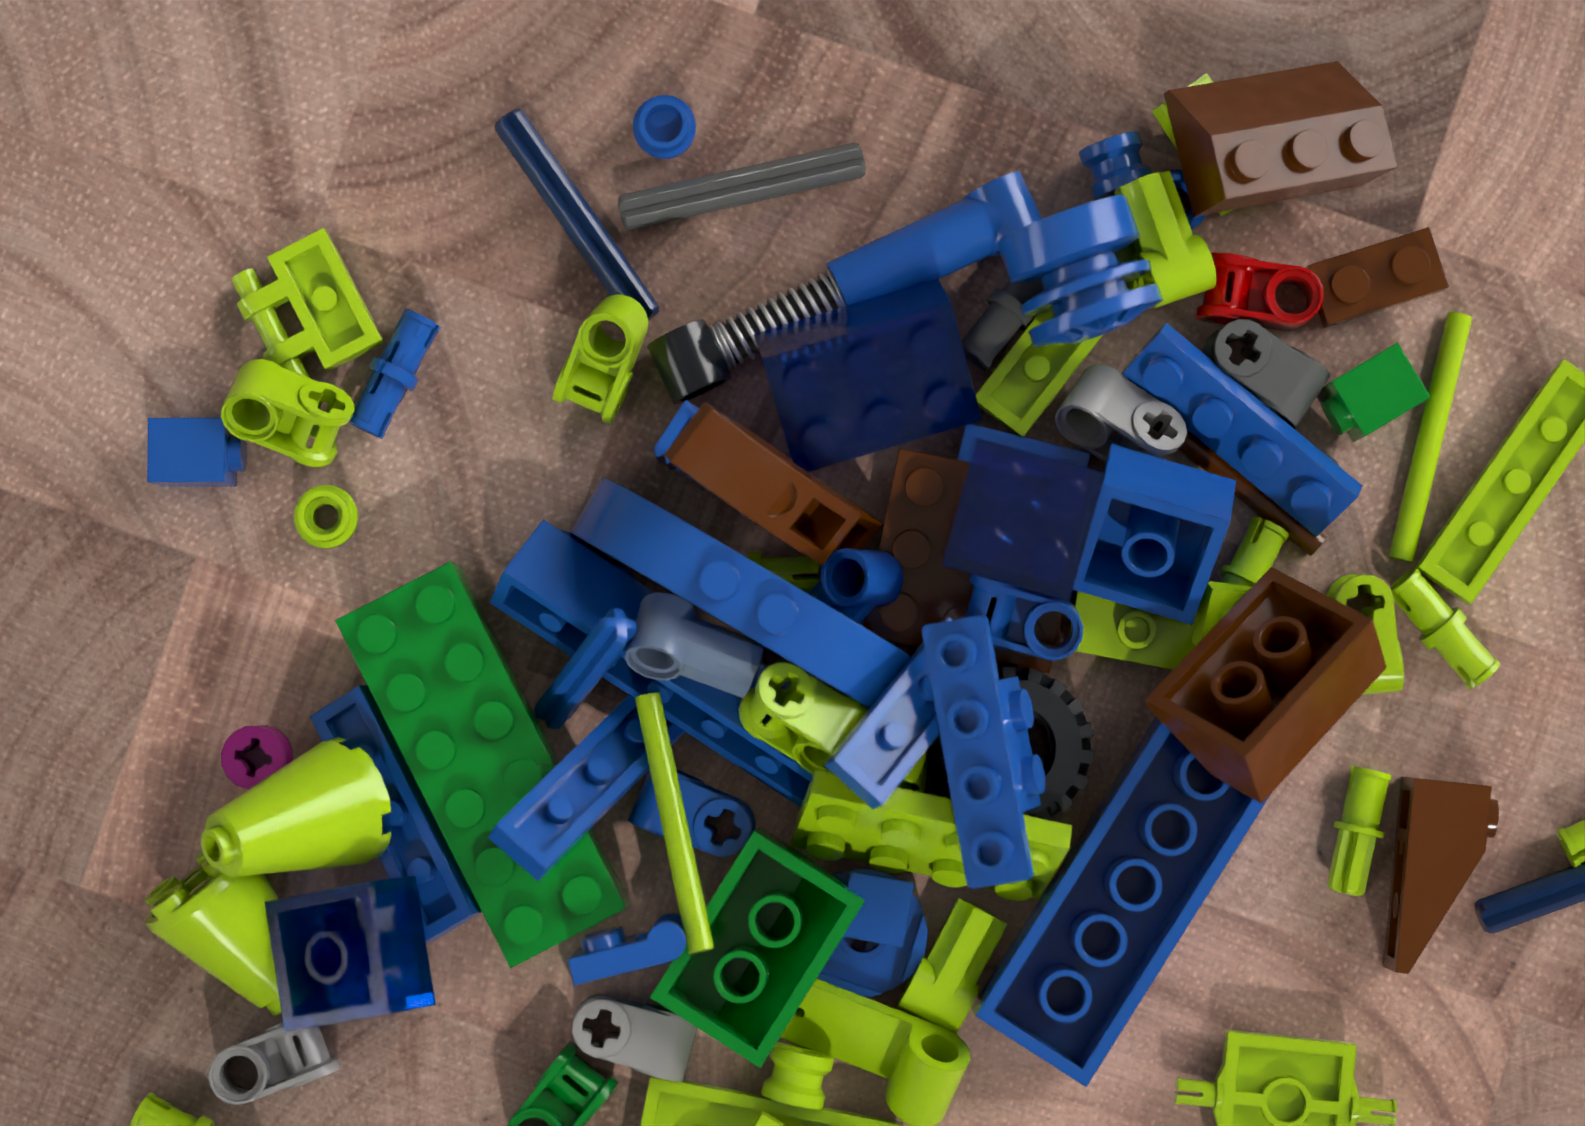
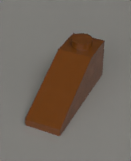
[1383,776,1499,974]

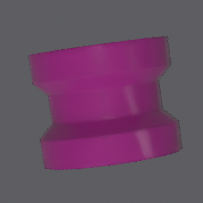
[221,725,293,790]

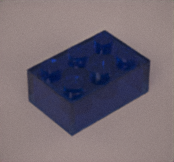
[754,279,982,472]

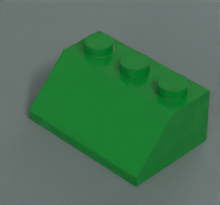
[650,827,865,1068]

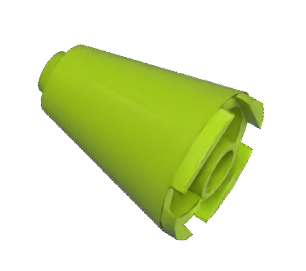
[201,737,391,877]

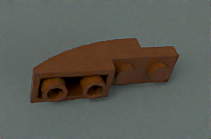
[664,402,883,566]

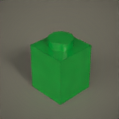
[1321,342,1431,442]

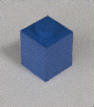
[147,418,247,487]

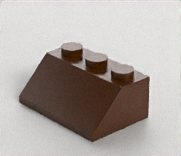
[1164,61,1397,217]
[1145,567,1387,804]

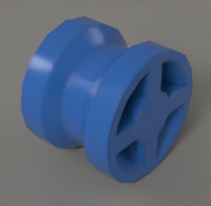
[1078,131,1152,201]

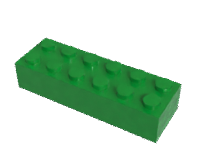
[335,561,631,968]

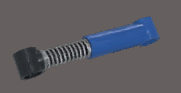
[647,171,1043,404]

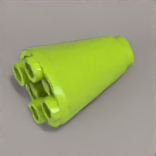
[144,851,313,1016]

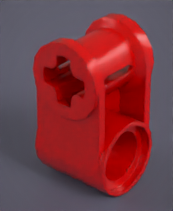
[1195,252,1324,331]

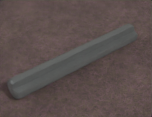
[618,143,866,230]

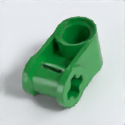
[507,1041,620,1126]

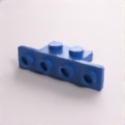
[922,615,1045,888]

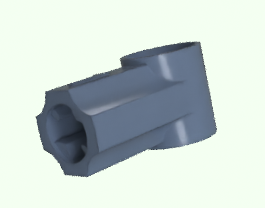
[625,593,764,698]

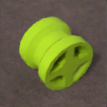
[761,1042,835,1110]

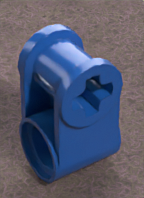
[965,571,1083,660]
[628,769,756,857]

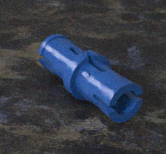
[349,308,441,439]

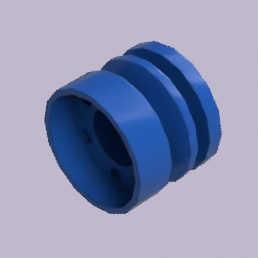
[997,195,1163,347]

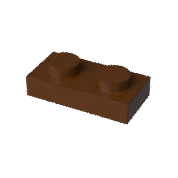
[1306,227,1449,328]

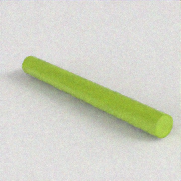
[1388,312,1472,563]
[635,692,714,954]

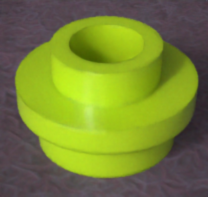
[294,485,359,549]

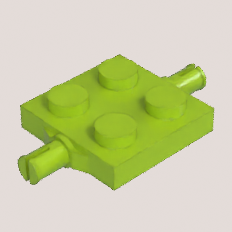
[1174,1029,1397,1126]

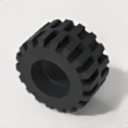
[929,666,1095,821]

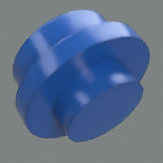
[633,95,696,159]

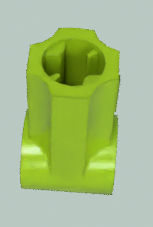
[1114,170,1216,308]
[896,897,1007,1033]

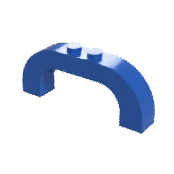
[570,477,911,709]

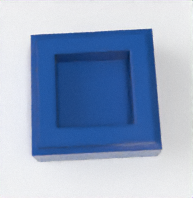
[843,870,914,947]

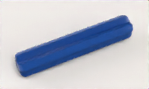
[534,609,637,729]

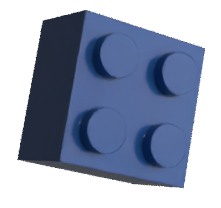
[1068,444,1236,625]

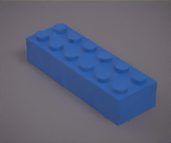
[971,716,1272,1087]

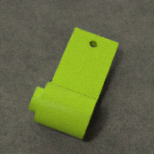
[780,979,970,1126]

